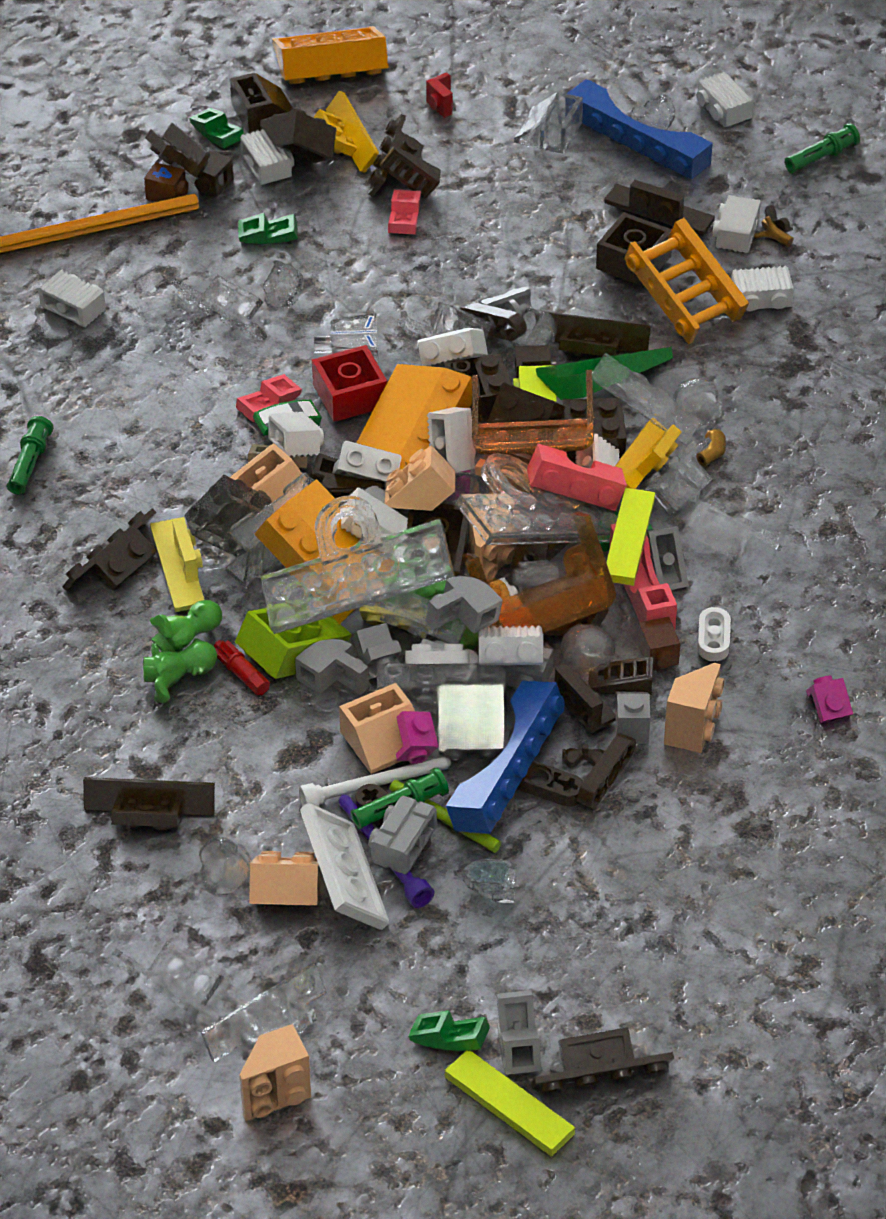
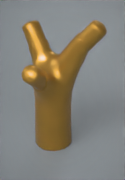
[754,216,794,247]

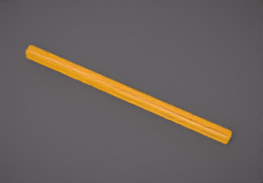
[0,194,199,254]

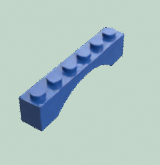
[566,79,713,180]
[446,681,565,834]

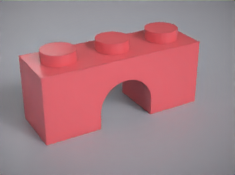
[527,443,627,511]

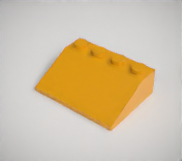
[272,26,389,84]
[356,364,477,470]
[254,479,398,624]

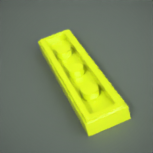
[603,488,655,586]
[445,1050,575,1157]

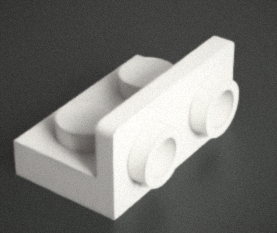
[332,441,402,490]

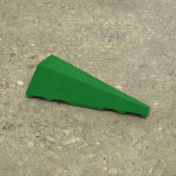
[536,347,673,400]

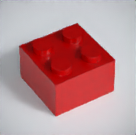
[312,345,387,422]

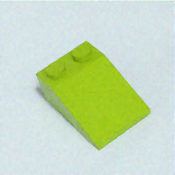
[235,599,352,679]

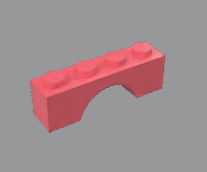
[609,524,677,629]

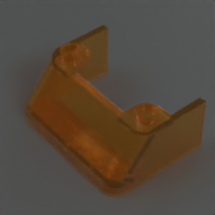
[472,370,595,455]
[462,511,616,633]

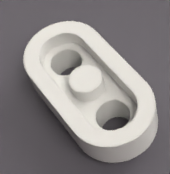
[698,607,731,661]
[405,644,469,664]

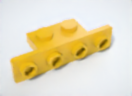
[314,91,379,173]
[615,418,682,489]

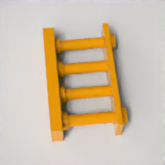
[624,218,749,345]

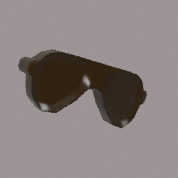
[764,205,793,233]
[562,744,605,768]

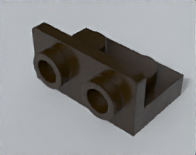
[554,663,616,734]

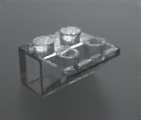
[514,92,583,154]

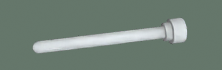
[299,757,451,807]

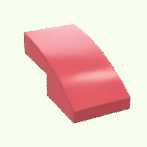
[388,190,421,235]
[236,374,302,423]

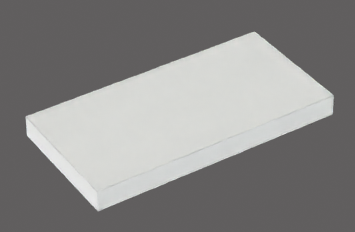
[300,803,389,930]

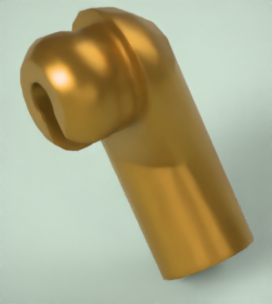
[696,428,726,466]

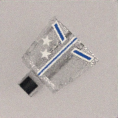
[314,313,379,366]

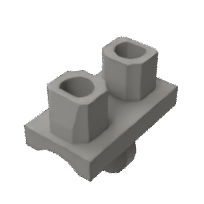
[480,287,534,327]

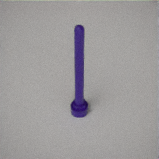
[338,795,435,908]

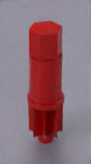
[214,640,270,696]

